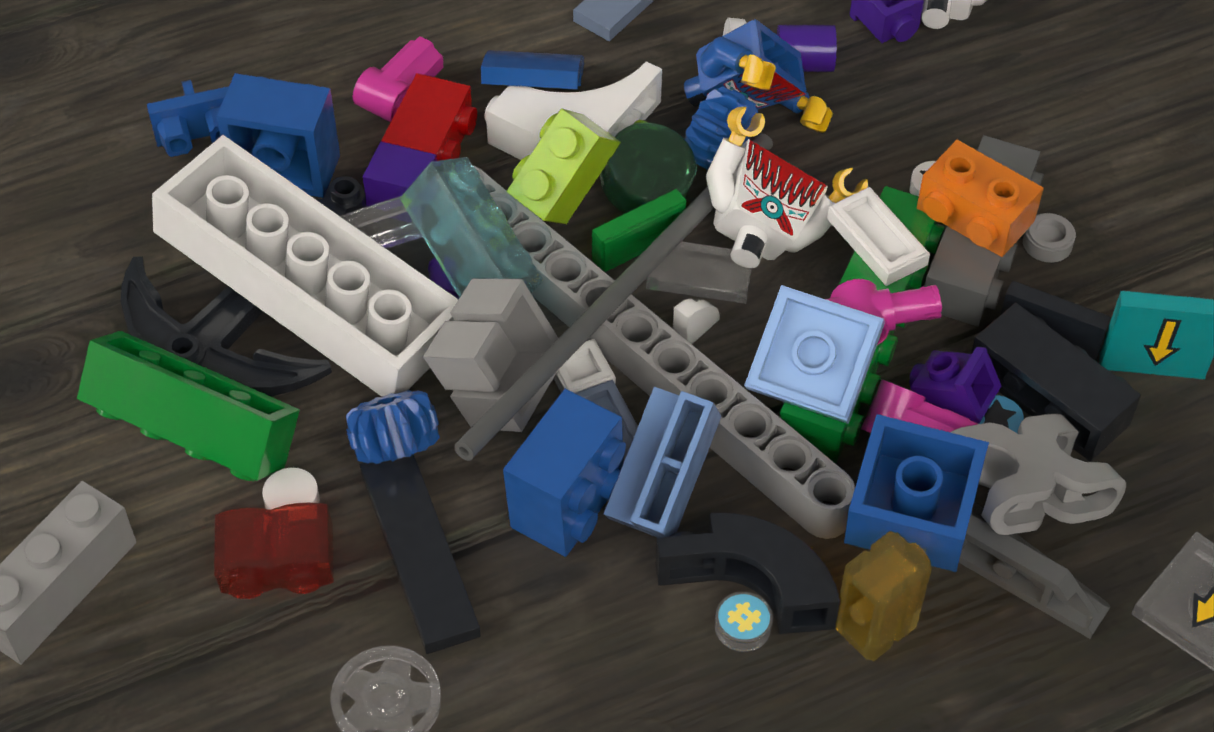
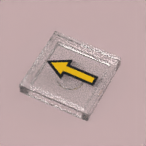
[1131,532,1214,671]

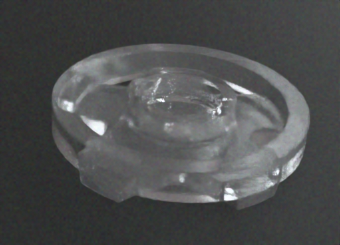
[331,646,441,732]

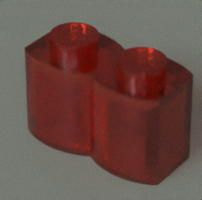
[214,502,334,599]

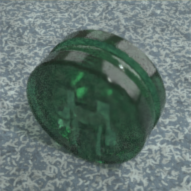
[600,122,696,213]

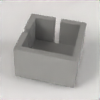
[423,279,558,432]

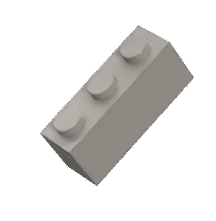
[0,481,137,665]

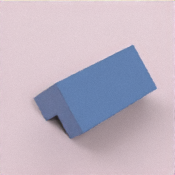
[604,387,722,538]

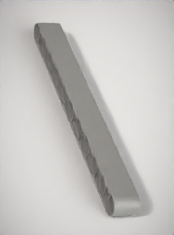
[442,164,855,539]

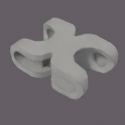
[950,414,1126,535]

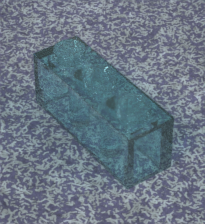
[399,157,544,298]

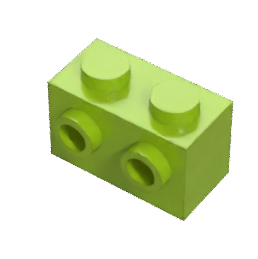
[506,108,621,224]

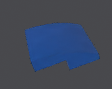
[481,50,584,89]

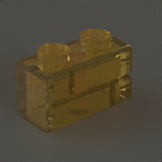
[835,531,932,661]

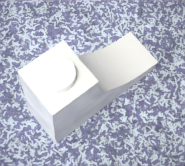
[484,62,662,162]

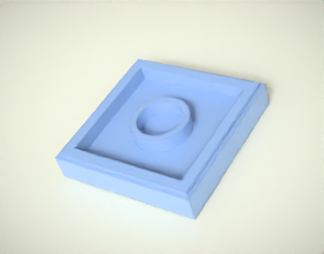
[744,285,885,424]

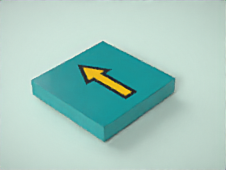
[1099,291,1214,379]

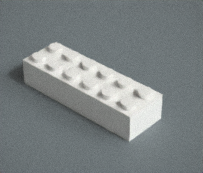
[152,135,458,397]

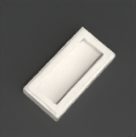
[827,187,930,286]

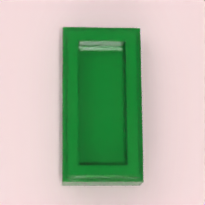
[592,189,686,272]

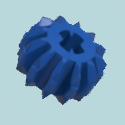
[683,86,758,170]
[346,390,440,464]

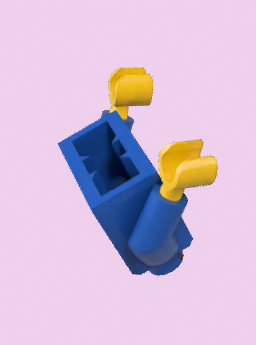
[684,19,833,133]

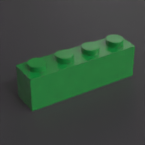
[77,331,300,481]

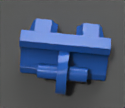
[147,80,229,157]

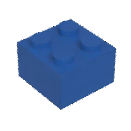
[216,73,340,198]
[503,388,626,557]
[844,414,989,572]

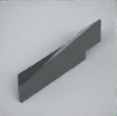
[959,501,1111,639]

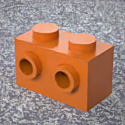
[917,140,1044,257]

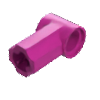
[353,36,444,122]
[861,379,978,433]

